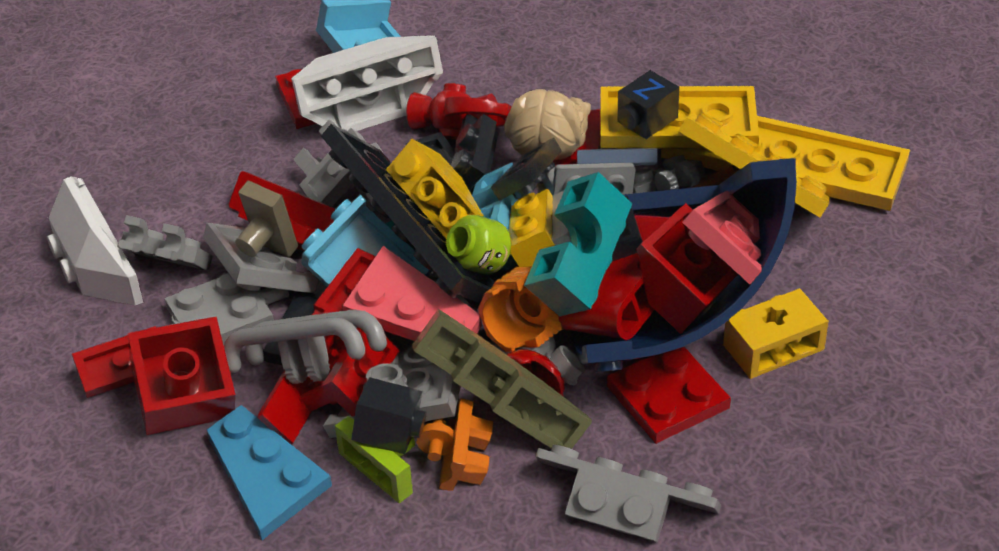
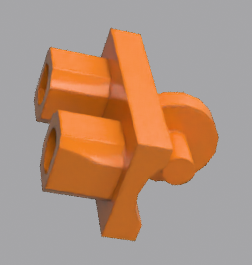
[416,398,493,491]

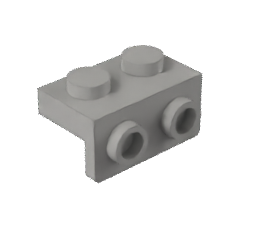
[542,163,636,196]

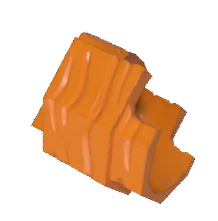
[478,266,562,352]

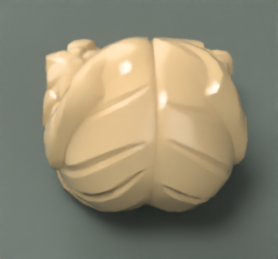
[504,89,591,160]

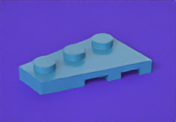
[207,405,332,540]

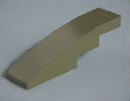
[412,309,592,449]

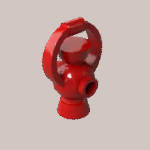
[406,83,512,140]

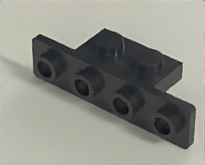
[451,114,498,195]

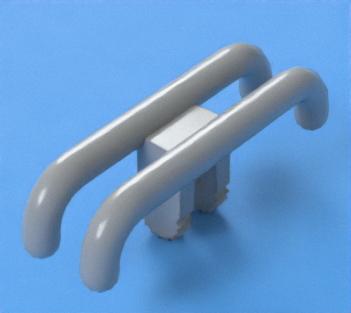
[224,310,387,384]

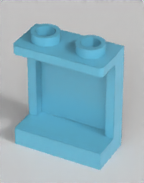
[316,0,401,53]
[301,195,432,287]

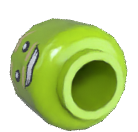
[446,215,511,275]

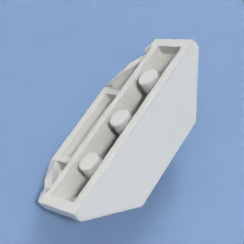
[291,36,443,131]
[47,177,143,305]

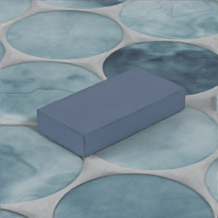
[577,148,657,165]

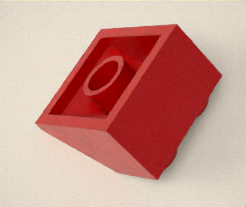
[637,203,739,334]

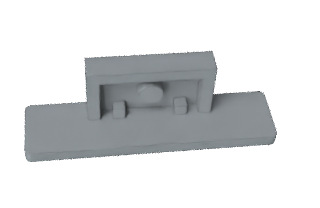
[535,444,721,543]

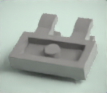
[294,120,366,207]
[117,215,213,271]

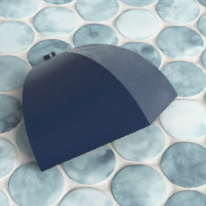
[569,158,797,372]

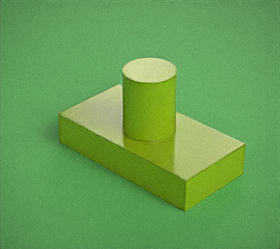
[335,416,415,503]

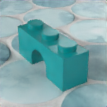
[524,172,632,316]

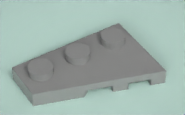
[203,223,319,293]

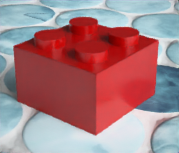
[128,316,236,435]

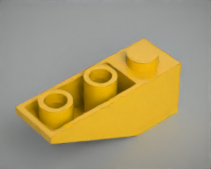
[386,139,484,239]

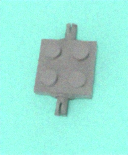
[164,273,289,345]

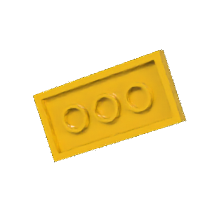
[600,86,759,149]
[679,112,830,218]

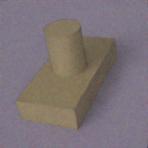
[235,180,298,258]

